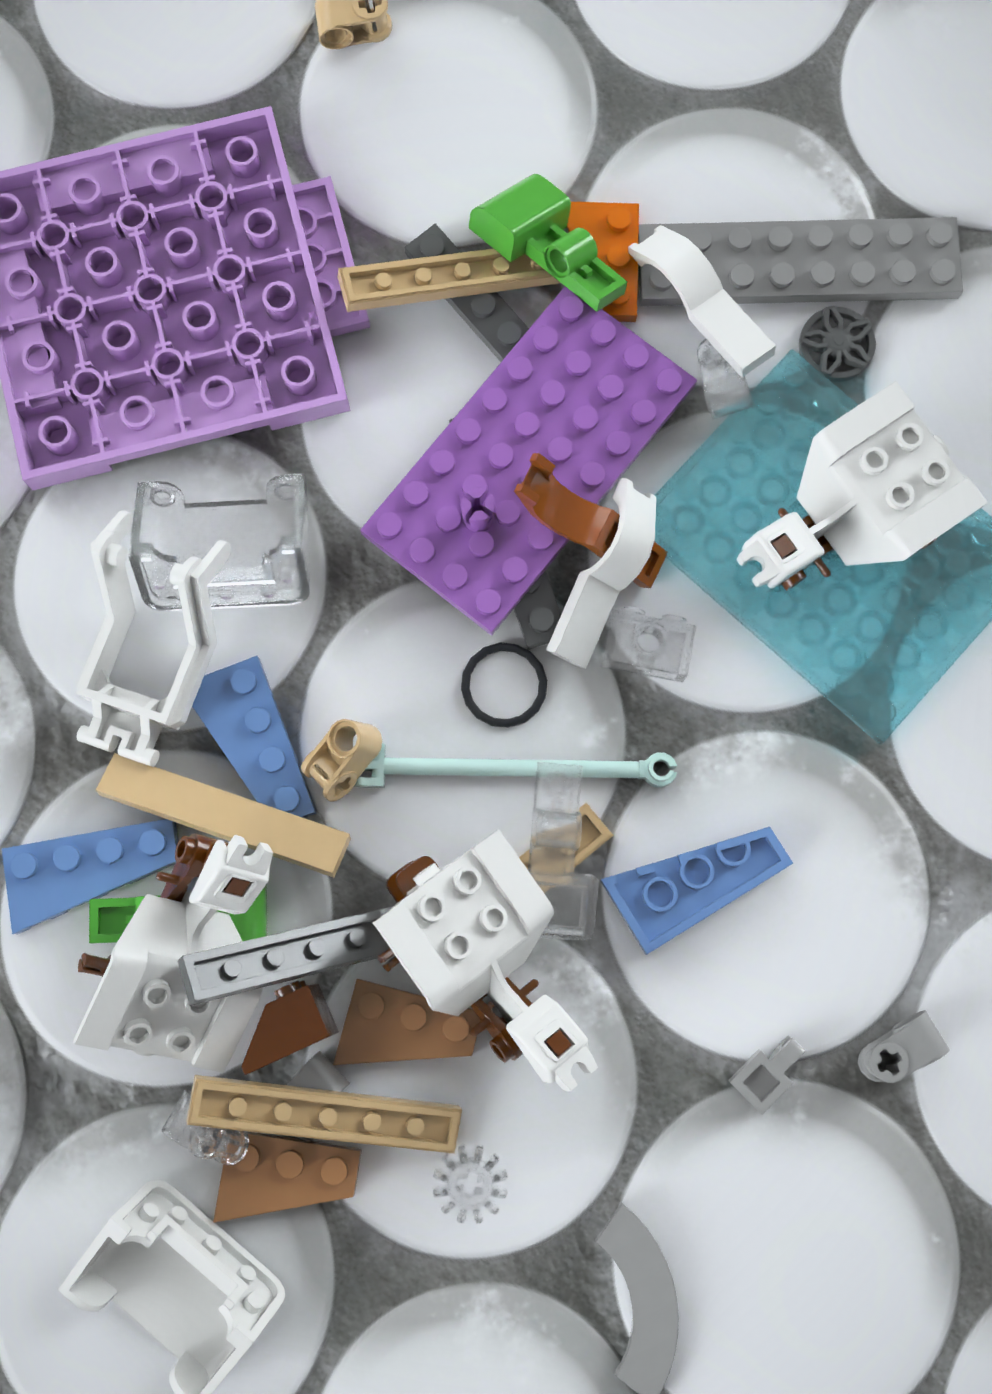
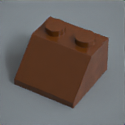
[241,980,339,1075]

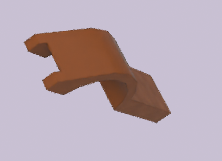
[514,453,668,588]

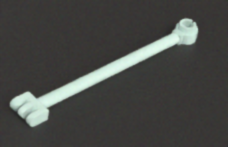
[354,744,677,788]

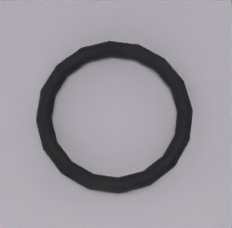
[461,643,548,728]

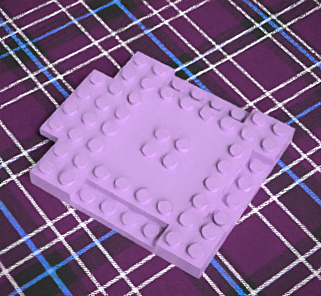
[0,106,370,490]

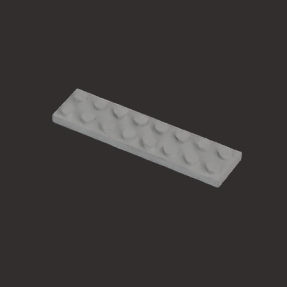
[638,217,963,306]

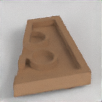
[333,979,481,1065]
[213,1130,362,1223]

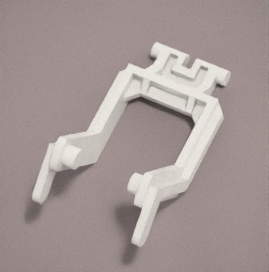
[76,510,231,767]

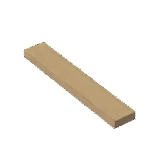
[337,248,560,312]
[96,753,351,878]
[186,1075,462,1154]

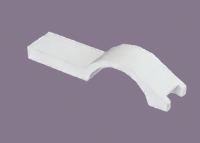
[628,225,776,378]
[546,478,656,669]

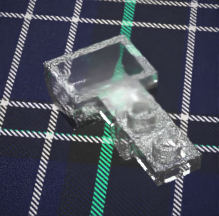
[527,762,599,941]

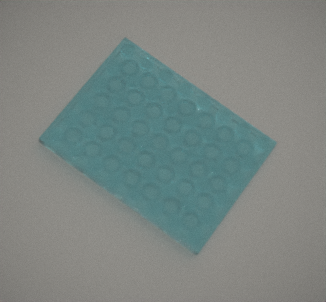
[654,349,992,745]

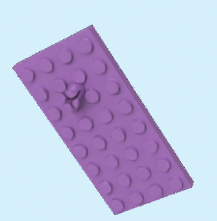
[360,287,697,636]

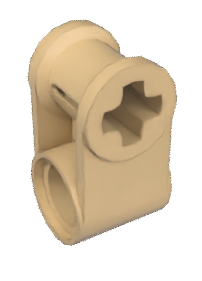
[315,0,392,49]
[301,719,382,802]

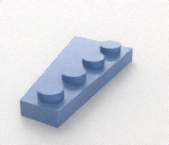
[192,656,317,818]
[2,819,179,935]
[600,826,793,955]

